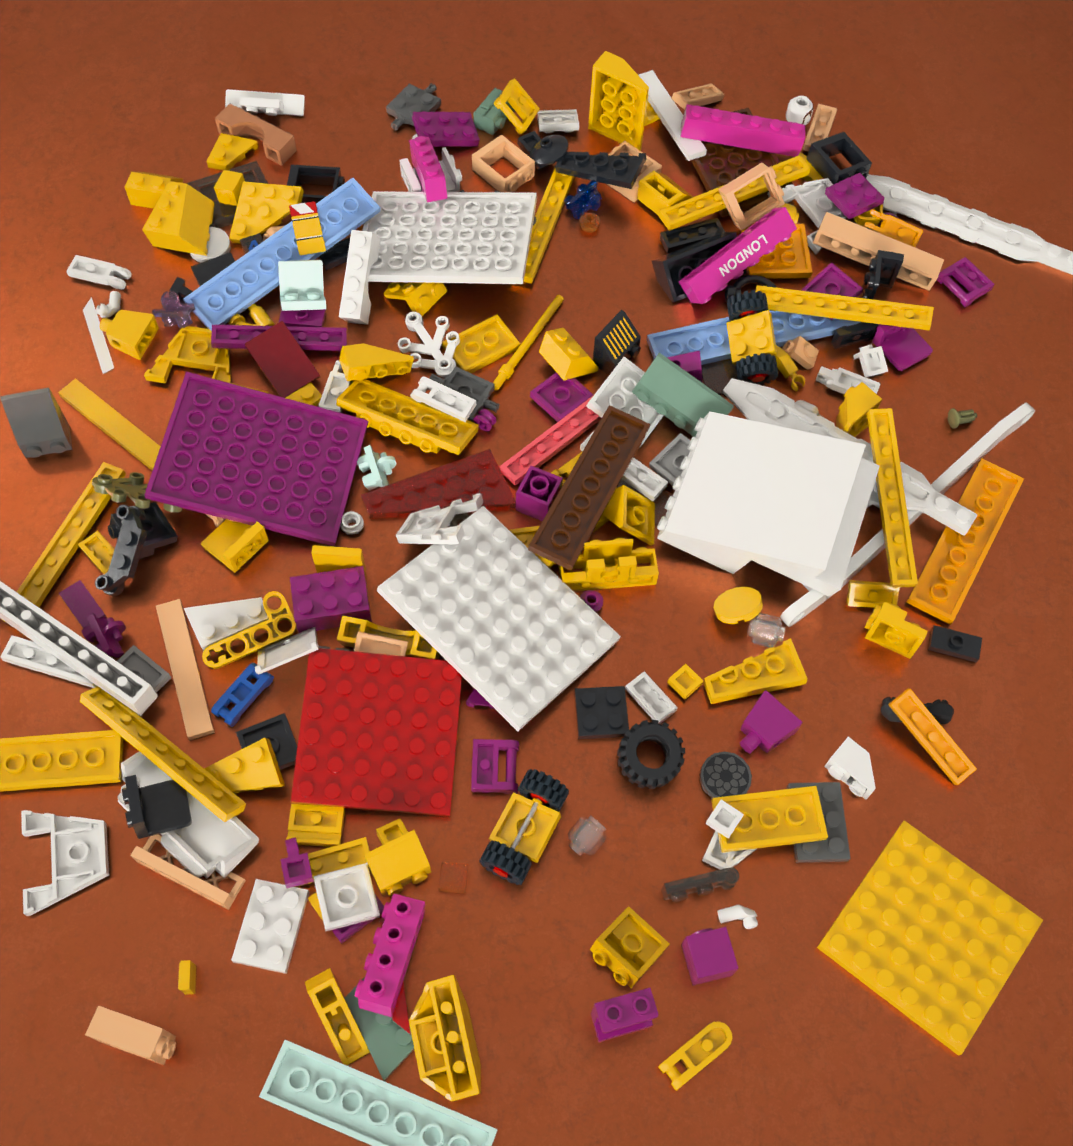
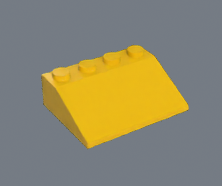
[588,51,649,151]

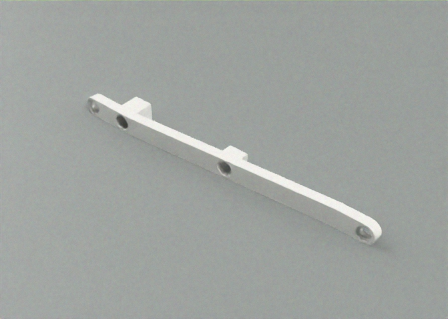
[780,402,1035,627]

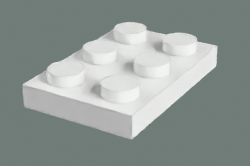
[231,879,310,974]

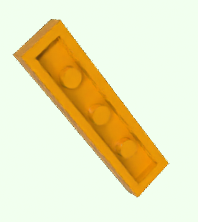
[888,688,977,785]

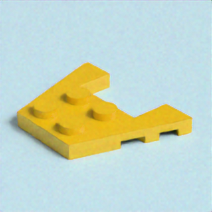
[144,325,231,383]

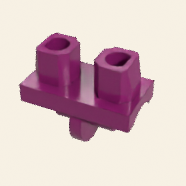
[81,613,126,658]

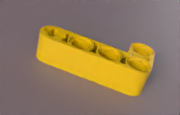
[202,591,296,669]

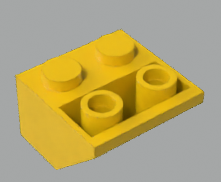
[637,171,693,216]

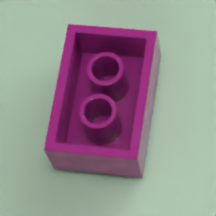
[290,566,372,633]

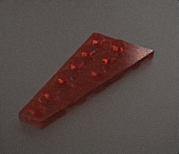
[361,449,516,518]

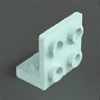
[278,260,326,311]

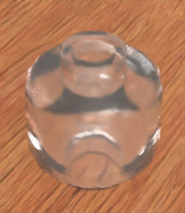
[747,613,785,648]
[568,815,607,856]

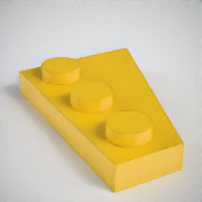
[204,738,285,793]

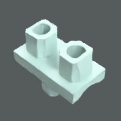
[357,445,396,491]

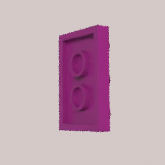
[412,111,480,146]

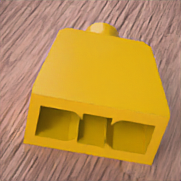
[100,310,159,360]

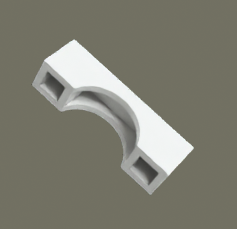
[339,230,381,325]

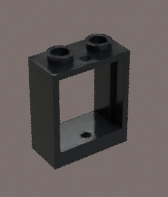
[807,132,872,185]
[287,165,345,203]

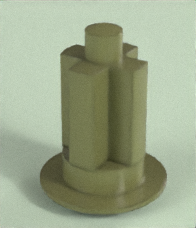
[948,408,977,428]

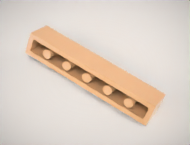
[813,212,944,291]

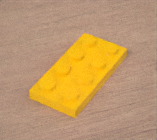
[712,786,828,853]

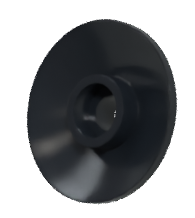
[530,135,569,166]

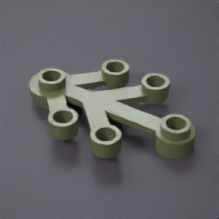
[92,472,183,512]

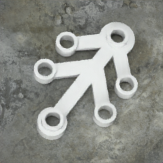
[398,312,460,378]

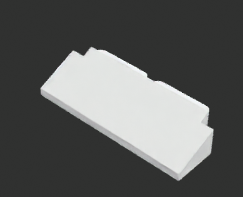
[118,751,259,879]

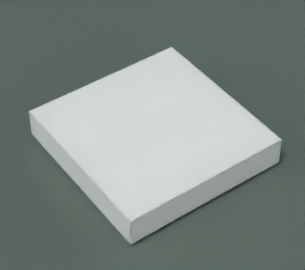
[313,863,380,932]

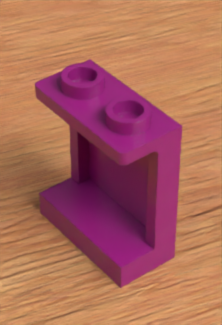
[591,988,659,1042]

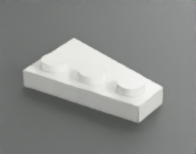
[184,597,269,651]

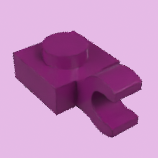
[280,837,313,889]

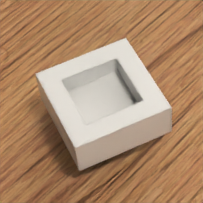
[706,799,744,839]

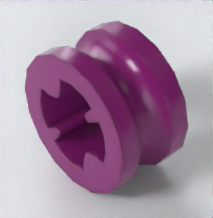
[474,409,496,431]

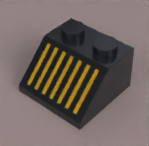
[593,310,641,375]

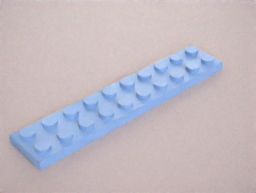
[183,178,380,331]
[646,310,859,365]

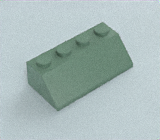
[632,352,734,437]

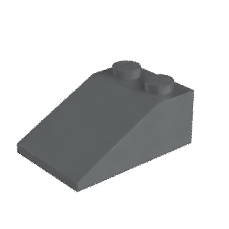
[0,388,72,458]

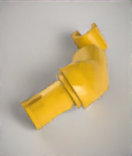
[771,345,805,391]

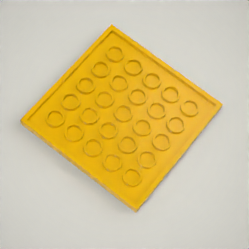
[817,821,1043,1056]

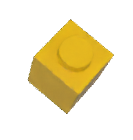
[214,170,245,206]

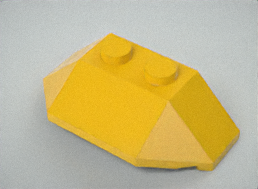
[409,975,481,1102]

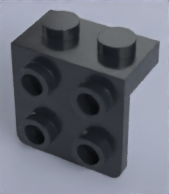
[862,250,904,300]
[122,775,192,839]

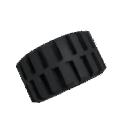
[617,720,685,789]

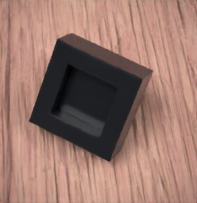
[168,277,193,308]

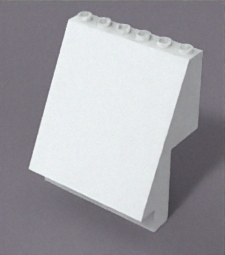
[657,412,880,597]

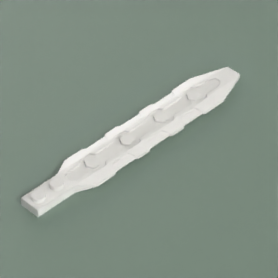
[866,174,1073,275]
[723,378,978,536]

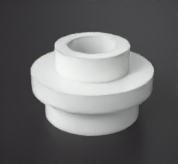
[340,511,364,534]

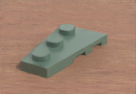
[345,977,414,1082]

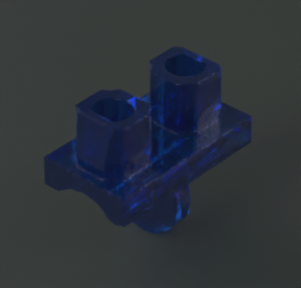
[565,181,601,219]

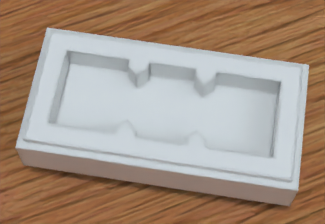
[625,671,678,724]

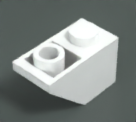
[824,737,875,799]

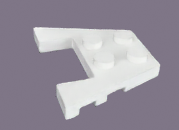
[768,178,847,255]
[396,493,484,545]
[21,810,109,916]

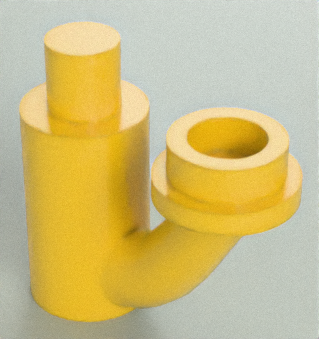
[229,303,275,326]

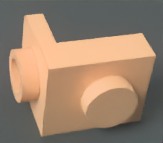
[782,336,819,370]

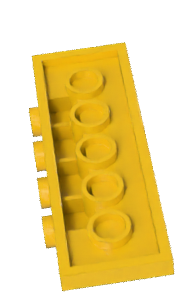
[336,379,479,455]

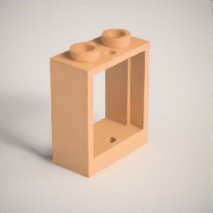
[472,135,535,192]
[608,141,662,202]
[718,163,785,230]
[85,1006,176,1065]

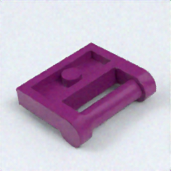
[937,257,995,307]
[471,739,519,794]

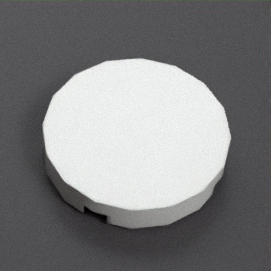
[190,227,231,263]

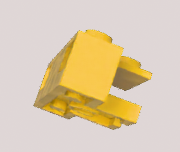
[558,538,659,592]

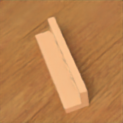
[130,834,246,910]

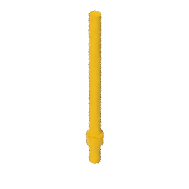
[493,295,564,390]

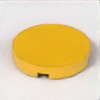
[713,587,763,624]

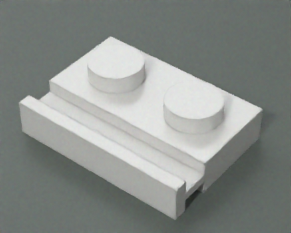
[538,109,579,133]

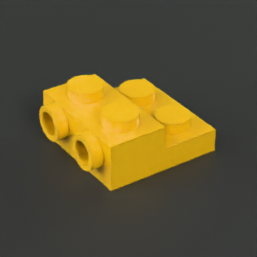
[864,602,928,659]
[590,906,670,988]

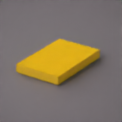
[442,314,521,373]

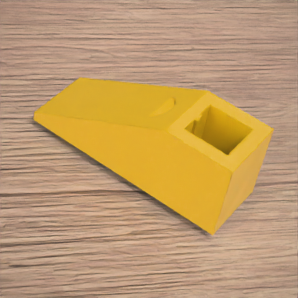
[339,343,414,381]

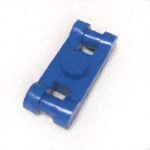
[211,662,274,727]

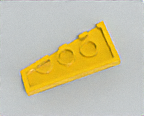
[703,638,808,704]

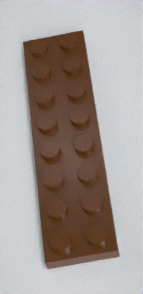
[528,405,651,571]

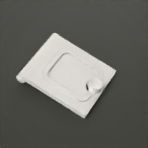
[255,627,319,675]

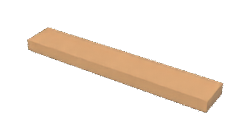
[156,599,215,740]

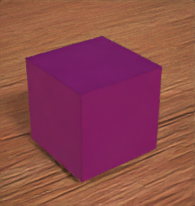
[516,465,563,521]
[681,927,739,986]

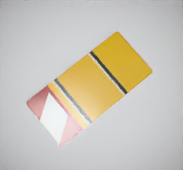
[289,201,326,255]

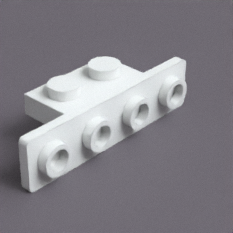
[225,89,305,116]

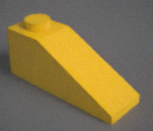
[305,968,370,1066]

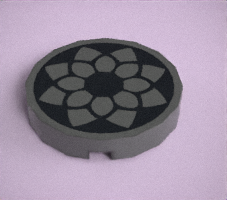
[699,751,752,799]

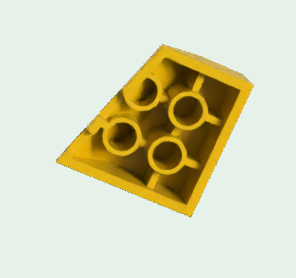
[142,181,215,256]

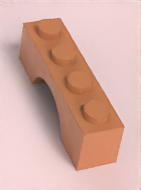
[215,104,297,166]

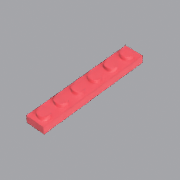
[500,394,601,486]

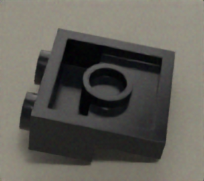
[108,502,178,559]

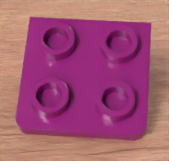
[872,324,933,371]

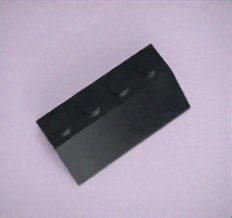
[652,232,746,302]

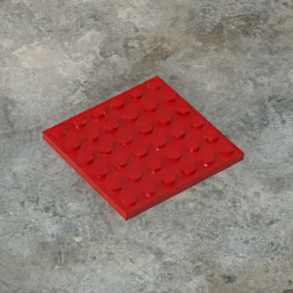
[291,648,462,816]

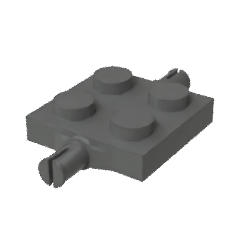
[386,83,441,130]
[429,366,500,421]

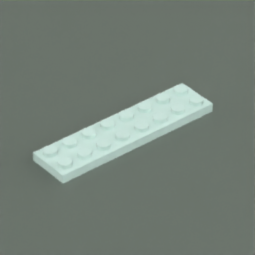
[259,1040,497,1146]

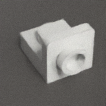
[853,345,888,378]

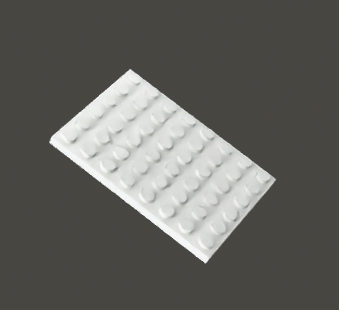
[362,191,537,284]
[377,506,621,731]

